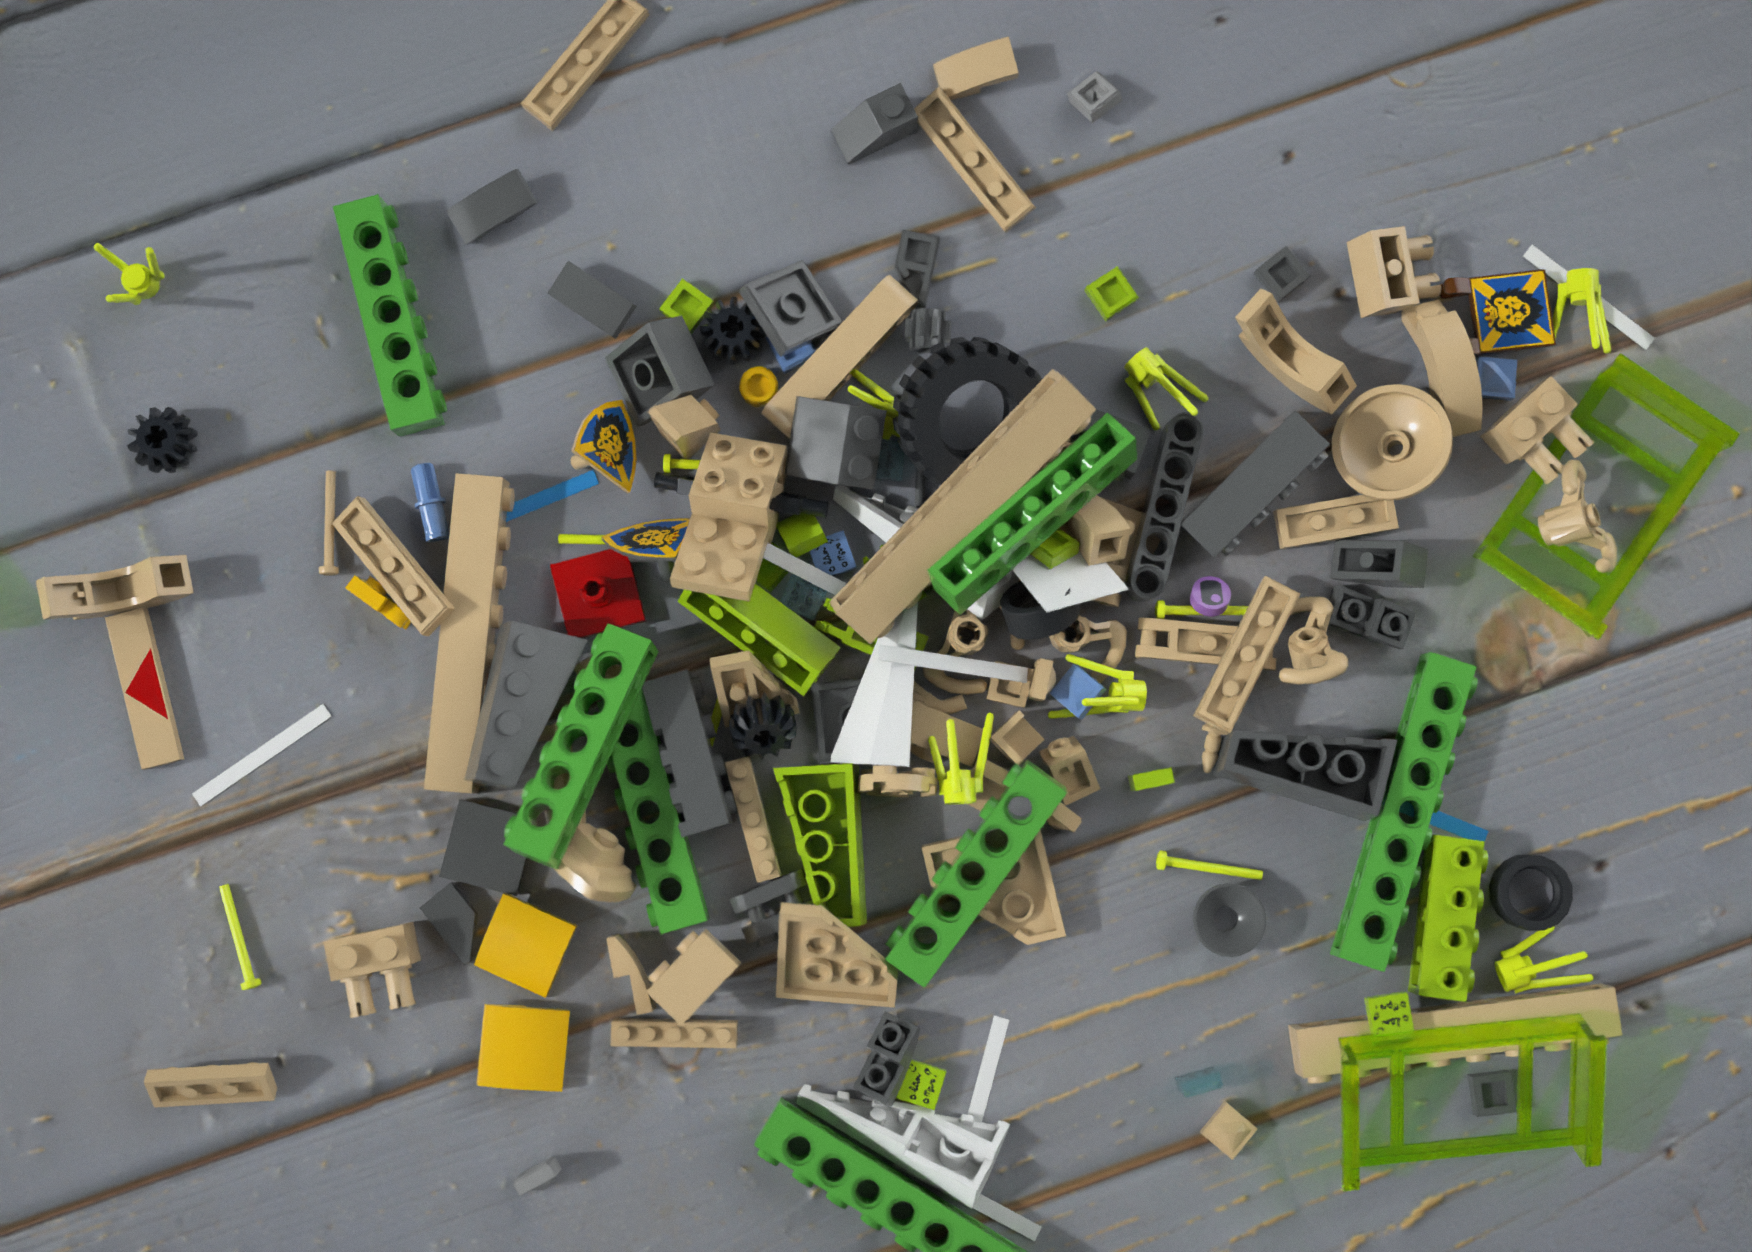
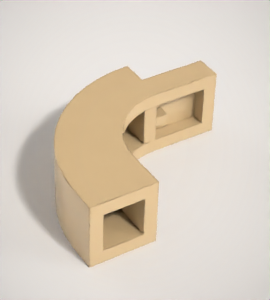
[1235,288,1357,415]
[1401,299,1483,437]
[1060,495,1131,566]
[36,555,194,620]

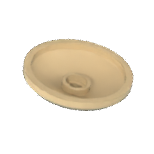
[1332,384,1453,501]

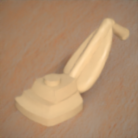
[538,722,637,902]

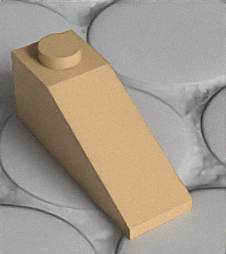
[648,395,720,460]

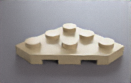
[921,829,1066,945]
[776,903,898,1008]

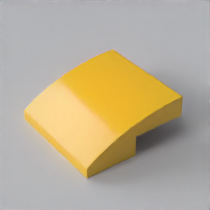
[474,893,578,998]
[476,1004,570,1092]

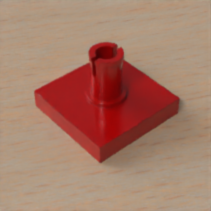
[550,549,647,638]

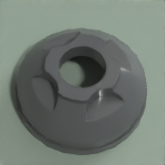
[1192,883,1267,957]

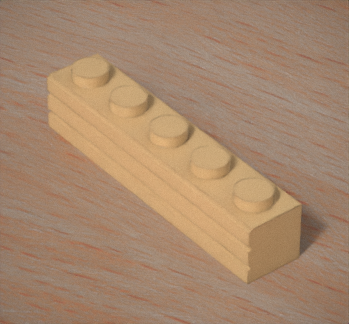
[725,756,782,883]
[611,1018,738,1048]

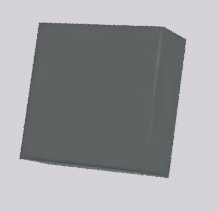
[1254,246,1311,303]
[1467,1070,1517,1117]

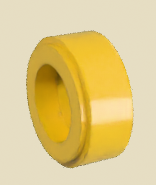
[739,366,779,407]

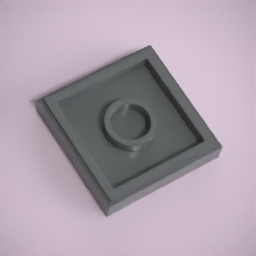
[739,260,843,357]
[811,678,862,762]
[439,799,538,896]

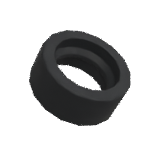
[999,581,1081,640]
[1489,855,1573,931]

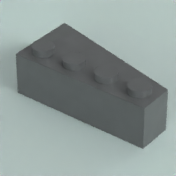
[1181,410,1330,558]
[464,620,588,789]
[642,670,738,838]
[1213,731,1397,821]

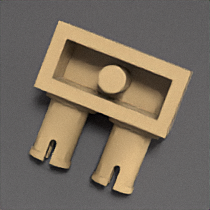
[1346,226,1441,318]
[1480,376,1595,485]
[323,921,421,1018]
[646,929,741,1026]

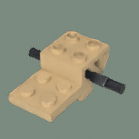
[654,432,829,601]

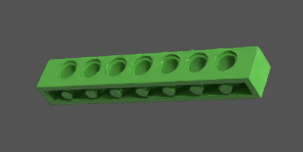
[1330,652,1478,972]
[754,1097,1028,1252]

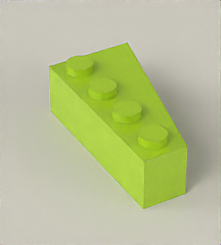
[773,763,867,927]

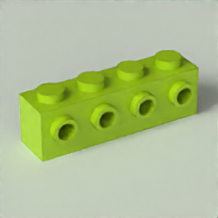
[677,584,841,696]
[1408,834,1488,1002]

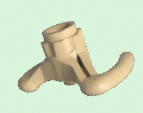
[1538,460,1617,573]
[1279,597,1348,684]
[923,606,1002,695]
[1010,615,1127,683]

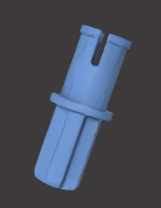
[411,463,450,542]

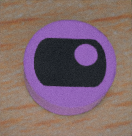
[1190,576,1231,617]

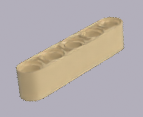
[761,275,919,439]

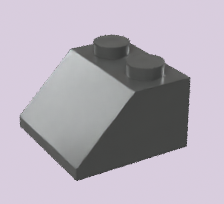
[605,316,715,427]
[784,396,887,489]

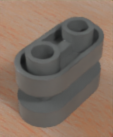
[729,868,814,948]

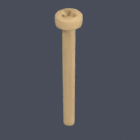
[319,470,339,576]

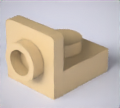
[1039,736,1100,806]

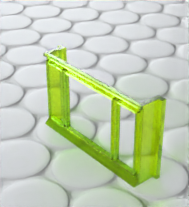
[1473,353,1740,640]
[1338,1014,1607,1191]

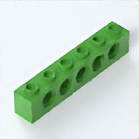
[333,194,447,437]
[927,412,1137,615]
[504,623,659,870]
[593,689,710,934]
[885,759,1067,988]

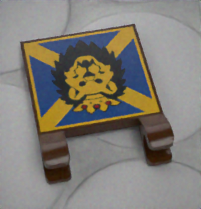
[1440,269,1556,356]

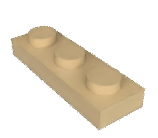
[1273,495,1399,550]
[144,1062,277,1108]

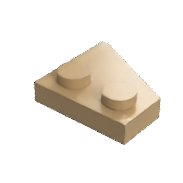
[710,651,799,727]

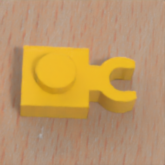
[345,575,411,630]

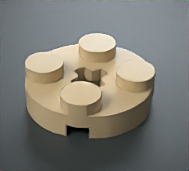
[857,765,937,797]

